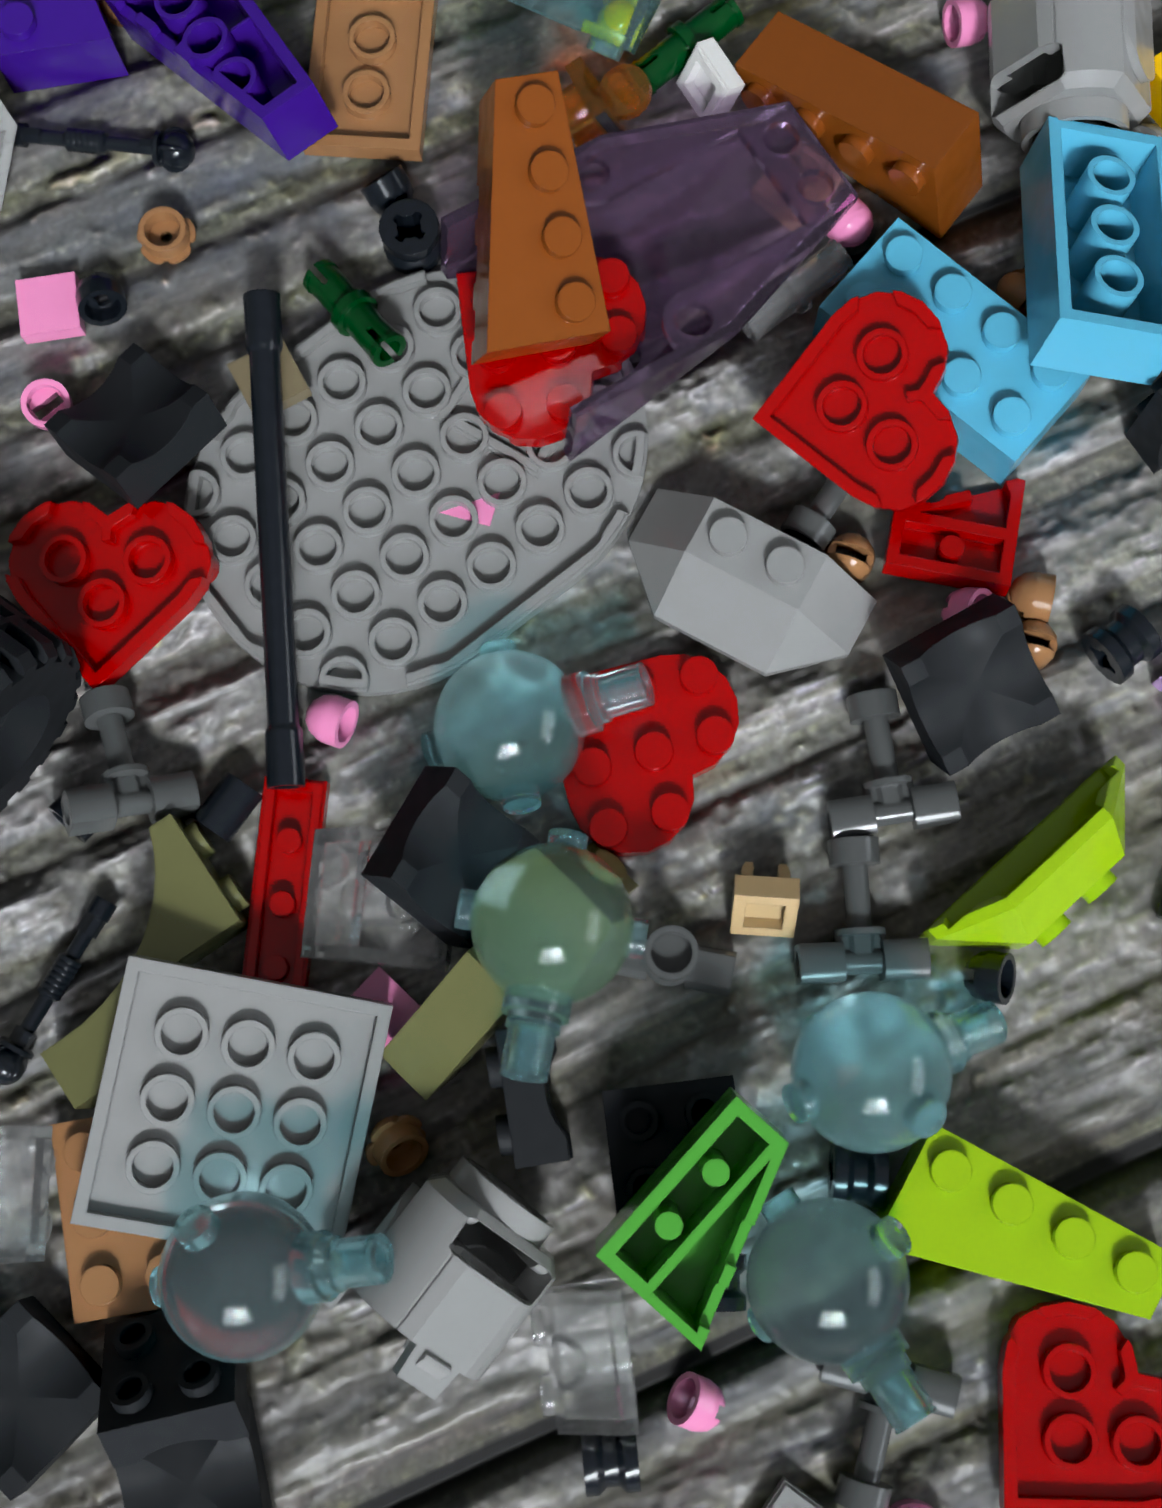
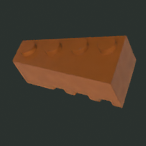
[735,11,982,239]
[471,70,611,365]

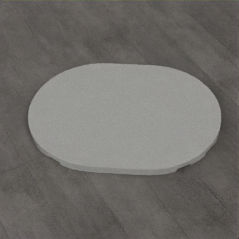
[184,264,648,696]

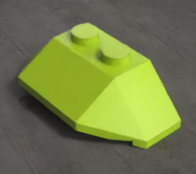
[918,755,1125,949]

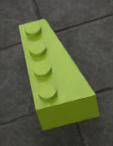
[864,1123,1162,1320]

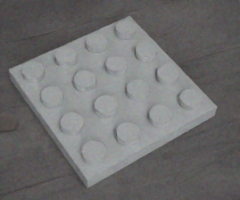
[70,953,393,1268]

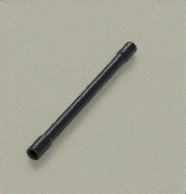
[243,289,306,790]

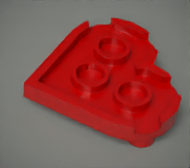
[456,257,647,447]
[752,290,959,512]
[5,500,220,689]
[539,654,739,857]
[997,1299,1162,1508]

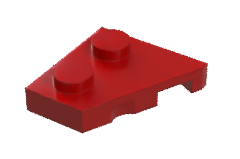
[882,478,1026,597]

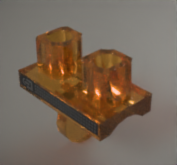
[562,56,652,158]

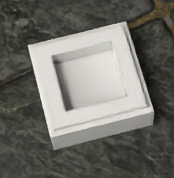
[676,37,745,129]

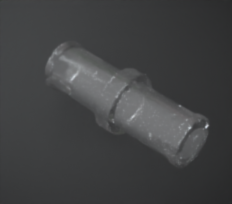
[733,239,854,343]

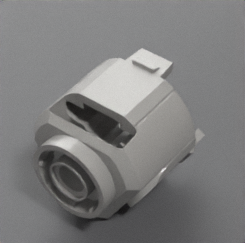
[987,0,1155,155]
[321,1155,556,1400]

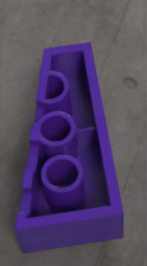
[0,0,129,93]

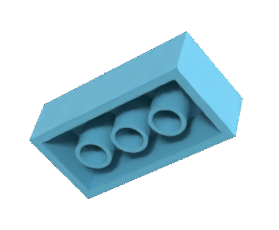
[1020,116,1162,386]
[812,217,1090,486]

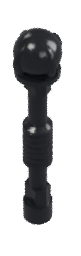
[14,122,196,173]
[0,894,117,1085]

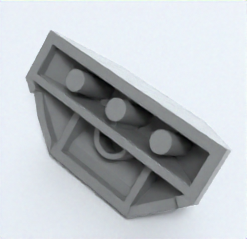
[628,488,877,676]

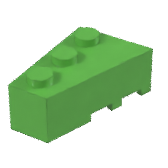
[595,1086,789,1351]

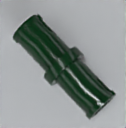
[628,0,744,97]
[303,259,406,367]

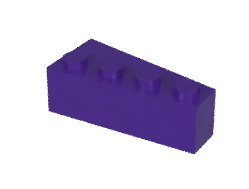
[105,0,338,161]

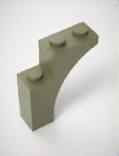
[40,813,250,1109]
[383,842,639,1101]

